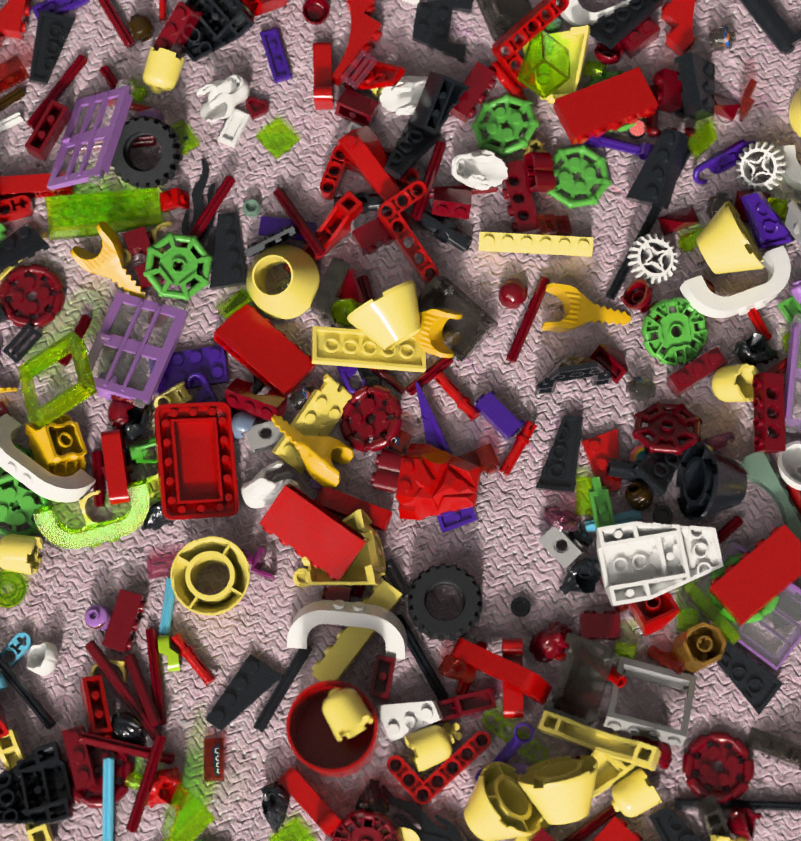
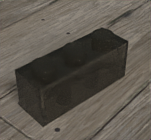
[310,256,351,320]

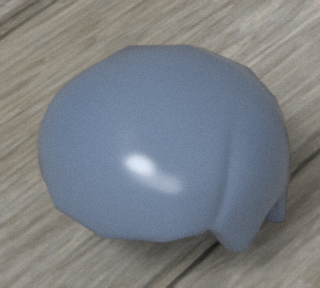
[232,411,255,439]

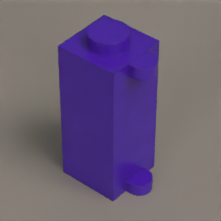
[476,390,525,441]

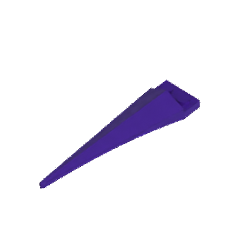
[415,382,479,533]

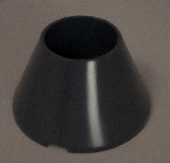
[676,442,747,520]

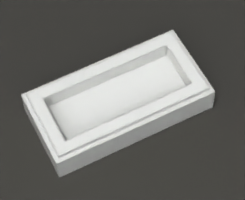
[218,108,251,148]

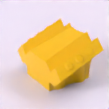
[25,414,87,477]

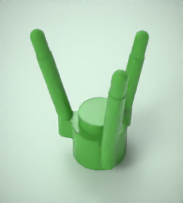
[128,437,157,464]

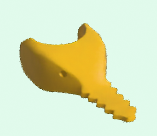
[70,221,147,300]
[542,283,631,333]
[413,308,463,358]
[271,415,354,489]

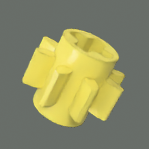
[522,138,546,157]

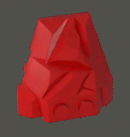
[396,443,482,521]

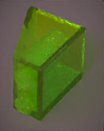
[518,30,571,99]
[160,782,215,841]

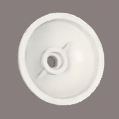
[777,441,801,491]

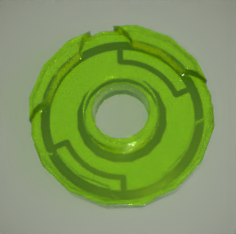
[0,570,27,608]

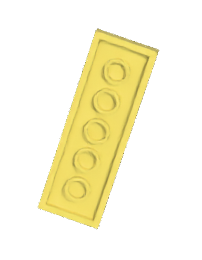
[312,326,426,372]

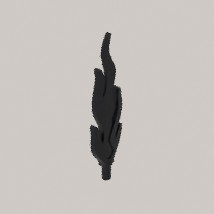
[180,159,216,288]
[382,785,472,841]

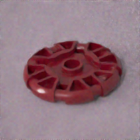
[0,263,66,328]
[339,385,403,452]
[682,730,755,803]
[66,745,134,809]
[331,809,402,841]

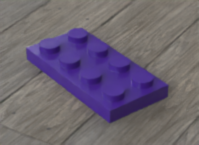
[148,345,229,394]

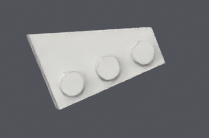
[376,700,443,742]

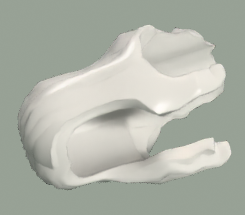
[197,74,250,123]
[379,76,428,116]
[451,149,508,190]
[241,461,300,508]

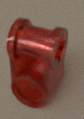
[437,654,476,684]

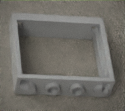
[604,656,697,747]

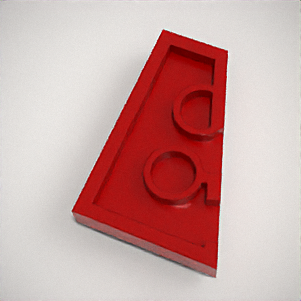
[344,58,405,90]
[581,429,621,493]

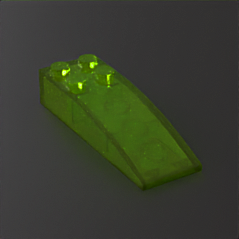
[45,188,162,240]

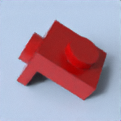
[159,187,190,213]

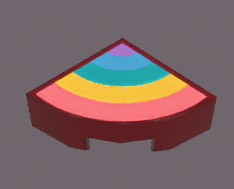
[628,444,647,462]

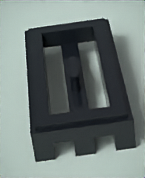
[2,323,42,364]
[381,559,409,598]

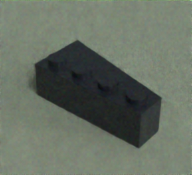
[626,128,689,210]

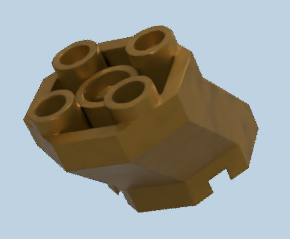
[670,622,727,674]

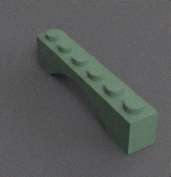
[739,452,801,541]

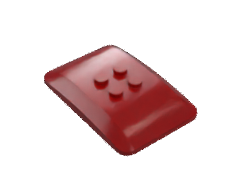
[154,402,239,520]

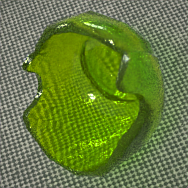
[331,298,360,327]

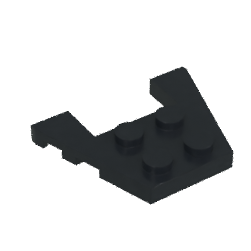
[412,0,473,63]

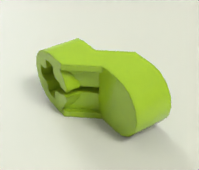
[158,635,181,672]

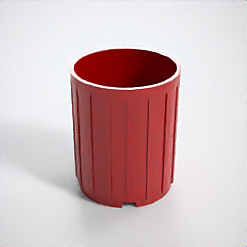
[286,680,380,778]

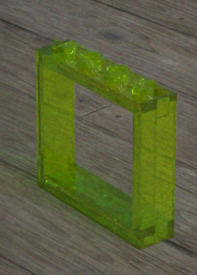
[18,331,97,428]

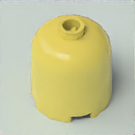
[142,47,185,94]
[711,363,759,402]
[0,534,43,575]
[322,687,374,741]
[404,724,454,772]
[611,767,662,817]

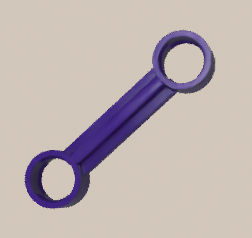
[584,135,654,161]
[475,722,534,782]

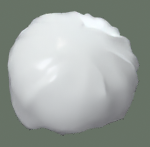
[26,642,59,676]

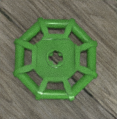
[471,93,539,157]
[547,144,612,210]
[143,232,213,301]
[0,473,52,536]

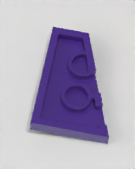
[741,191,795,249]

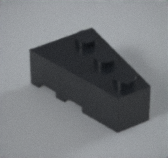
[674,52,715,121]
[410,71,470,134]

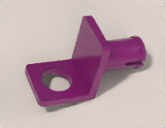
[240,546,276,581]

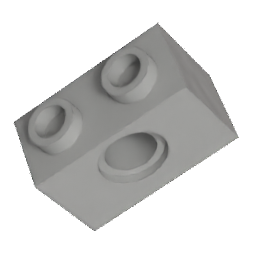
[246,420,284,454]
[538,524,584,569]

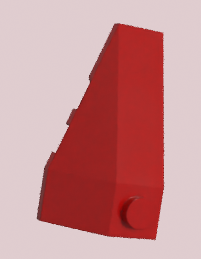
[338,126,400,202]
[628,592,680,636]

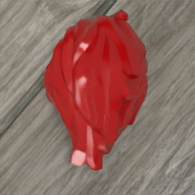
[145,767,183,808]

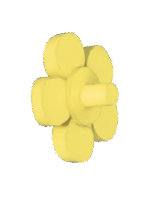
[442,722,463,745]

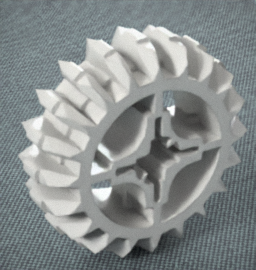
[736,141,787,192]
[627,234,678,285]

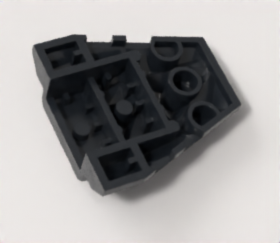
[182,0,255,62]
[535,357,612,395]
[0,741,75,824]

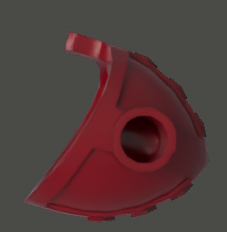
[620,279,653,313]
[726,807,762,841]

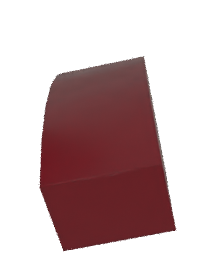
[435,688,497,724]

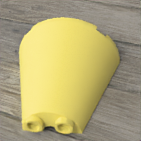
[518,25,590,104]
[301,509,386,585]

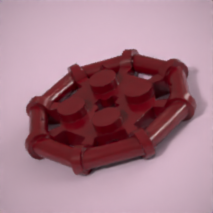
[632,401,703,456]

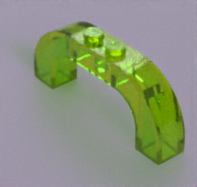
[33,478,151,549]

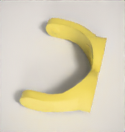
[151,221,173,254]
[79,490,111,527]
[90,660,127,683]

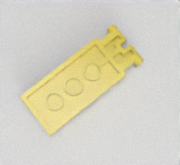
[272,374,352,474]

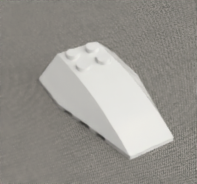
[597,521,723,606]

